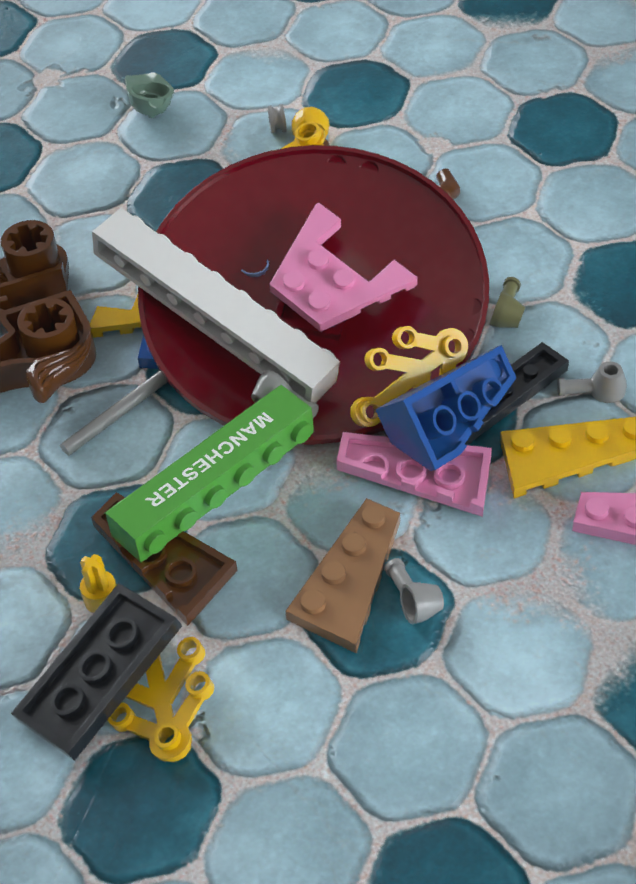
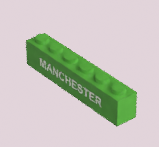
[105,385,314,563]

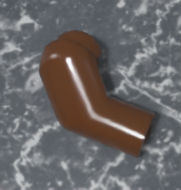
[436,168,460,200]

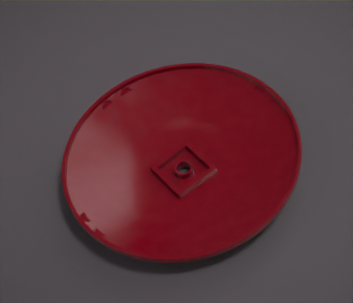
[138,145,489,445]

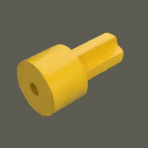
[80,554,116,613]

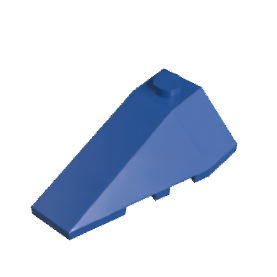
[375,345,517,471]

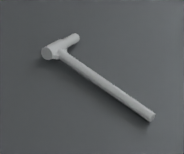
[60,371,168,456]

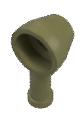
[489,277,525,328]

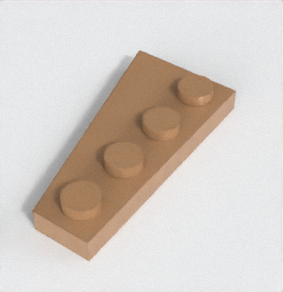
[286,498,400,653]

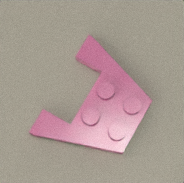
[270,202,417,332]

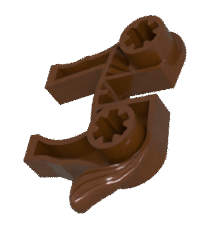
[0,220,96,403]

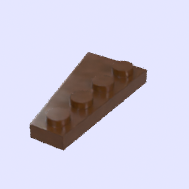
[91,492,238,626]

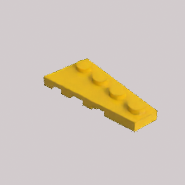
[500,417,636,499]

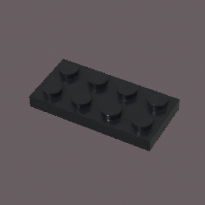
[11,583,182,761]

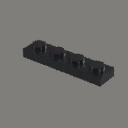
[465,342,569,445]

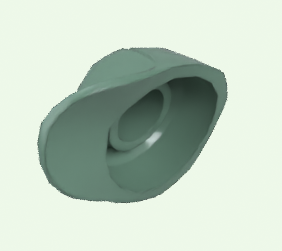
[125,73,174,118]

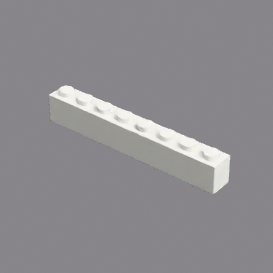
[92,208,340,403]

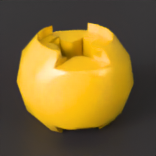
[291,106,329,138]

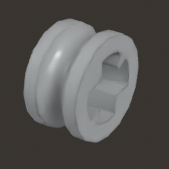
[268,104,287,134]

